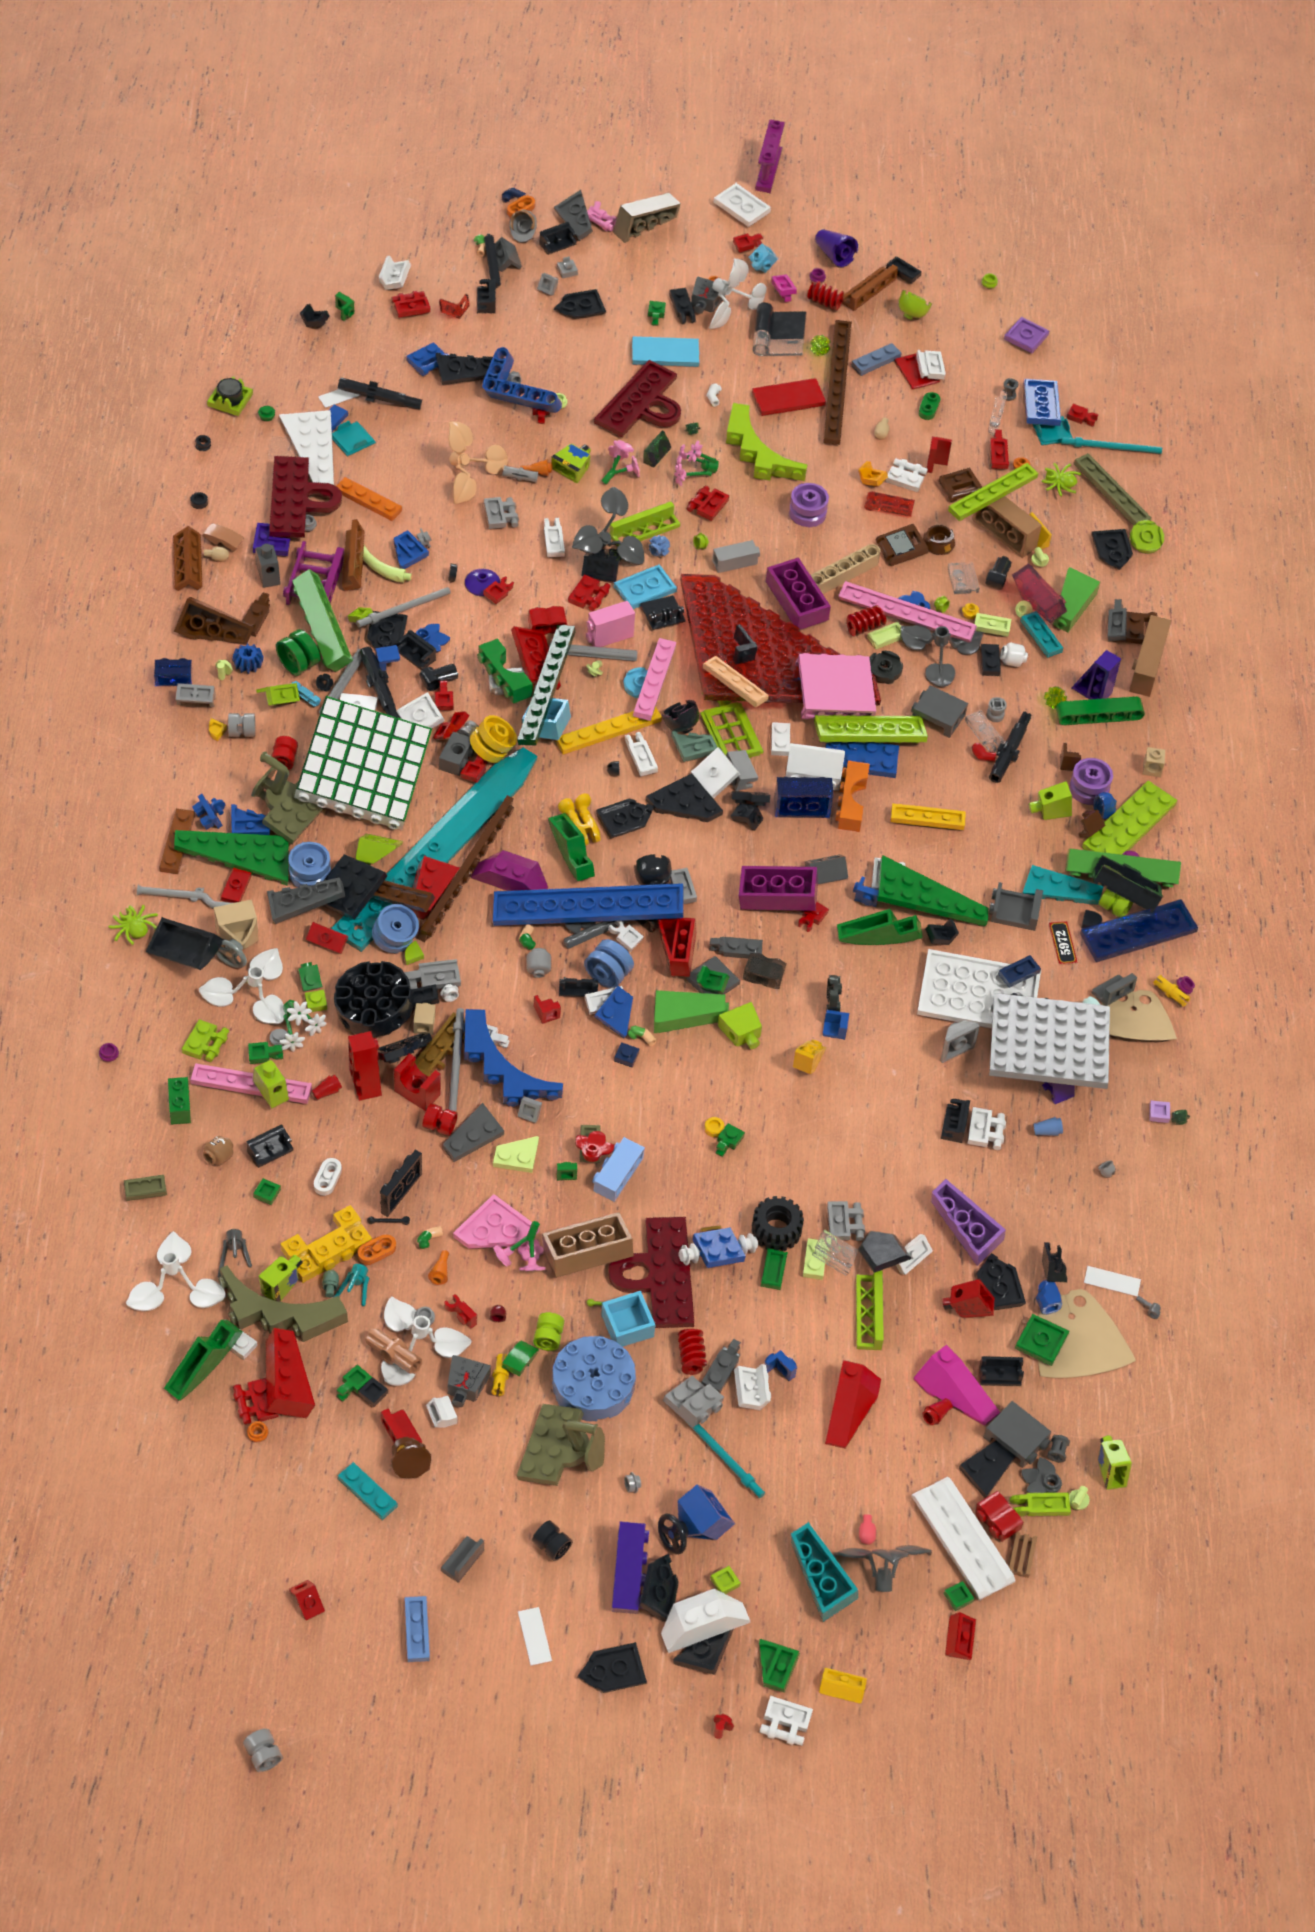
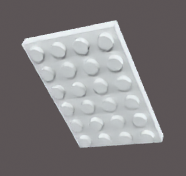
[917,949,1041,1028]

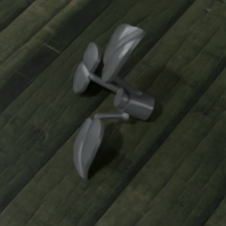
[572,487,644,565]
[901,625,983,687]
[833,1545,932,1592]

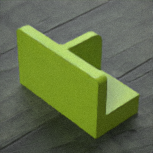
[256,683,300,706]

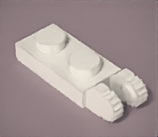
[544,518,565,557]
[625,732,658,776]

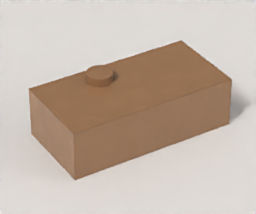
[973,496,1042,558]
[1129,615,1172,697]
[542,1212,634,1278]

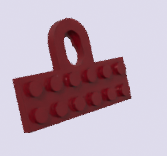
[594,360,681,437]
[269,456,342,538]
[608,1217,694,1328]

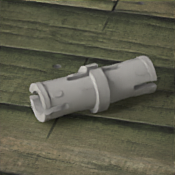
[503,465,538,483]

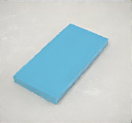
[632,336,699,367]

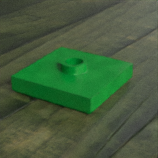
[1015,1314,1070,1366]

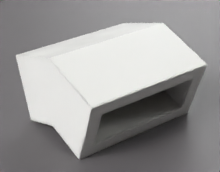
[426,1396,457,1428]

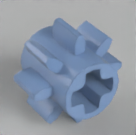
[649,535,670,557]

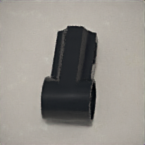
[985,556,1012,589]
[419,664,458,691]

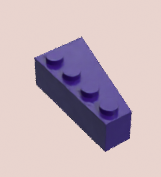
[612,1521,649,1614]

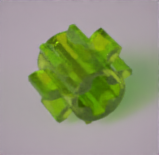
[810,335,831,356]
[1044,686,1067,709]

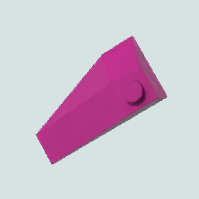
[913,1345,1000,1426]

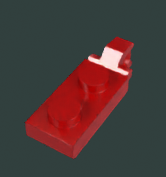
[990,429,1009,469]

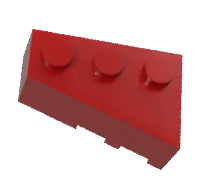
[411,856,460,920]
[658,918,697,977]
[348,1031,382,1101]

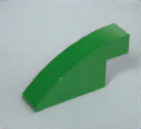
[548,813,595,881]
[837,909,923,945]
[164,1320,243,1401]

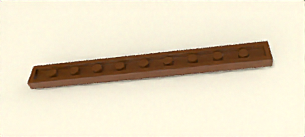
[823,320,852,445]
[418,795,514,942]

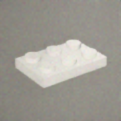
[714,183,771,227]

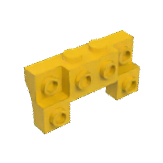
[280,1205,372,1283]

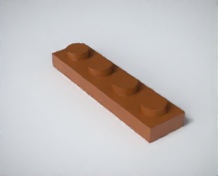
[159,808,195,874]

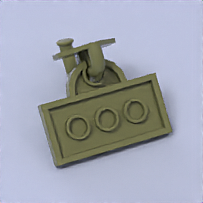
[251,751,326,844]
[516,1404,605,1486]

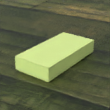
[867,622,902,649]

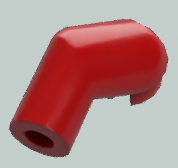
[972,742,996,762]

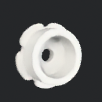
[440,984,459,1002]

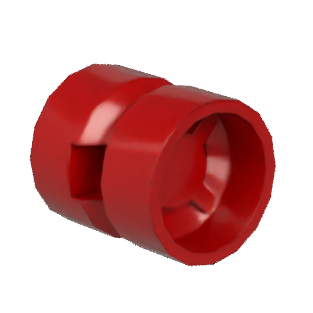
[271,736,298,770]
[422,1103,458,1136]

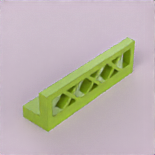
[609,501,680,547]
[856,1270,884,1350]

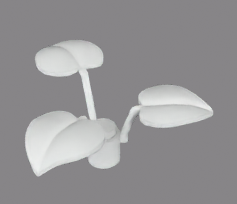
[708,258,767,329]
[199,948,285,1024]
[126,1231,225,1311]
[381,1296,472,1386]

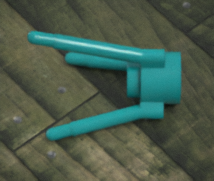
[334,1264,370,1306]

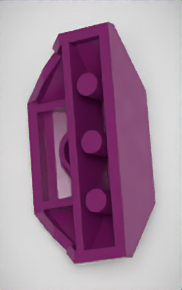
[471,850,548,891]

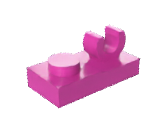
[771,274,797,302]

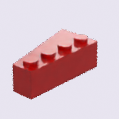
[266,1328,315,1418]

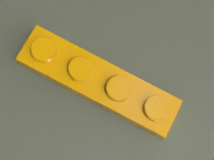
[891,803,966,830]

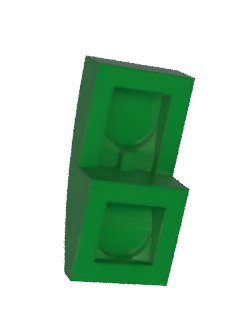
[502,1340,539,1377]

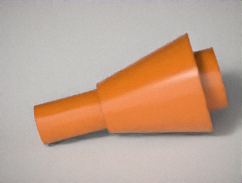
[520,459,552,476]
[428,1250,449,1285]

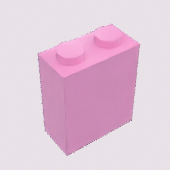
[586,601,635,647]

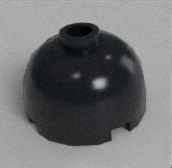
[662,700,699,734]
[634,854,672,885]

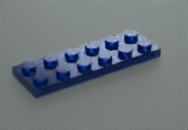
[1080,899,1198,963]

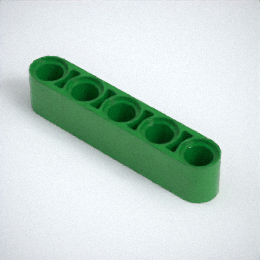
[1056,696,1145,725]

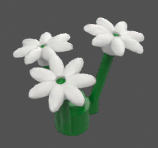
[279,1000,327,1052]

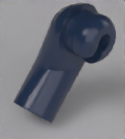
[502,188,526,203]

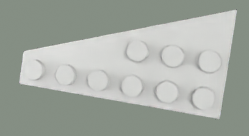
[279,410,334,485]

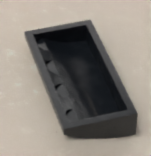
[146,917,224,970]

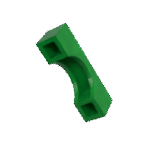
[477,638,533,704]

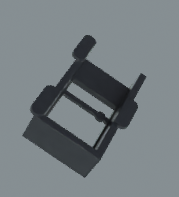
[1093,855,1163,913]

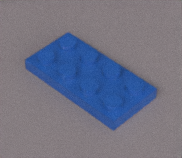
[826,742,899,778]

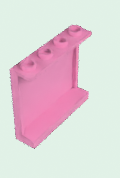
[795,653,876,719]

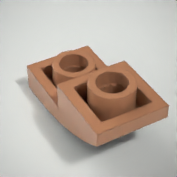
[202,523,244,552]

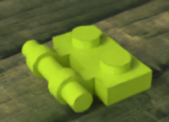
[182,1019,229,1062]

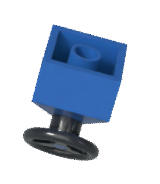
[658,1484,735,1555]

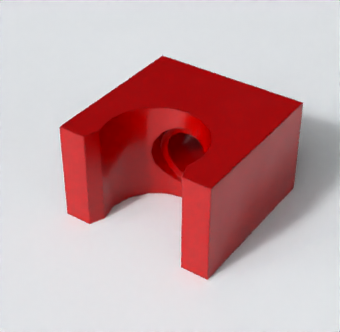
[394,1053,441,1111]

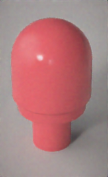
[859,1514,876,1545]

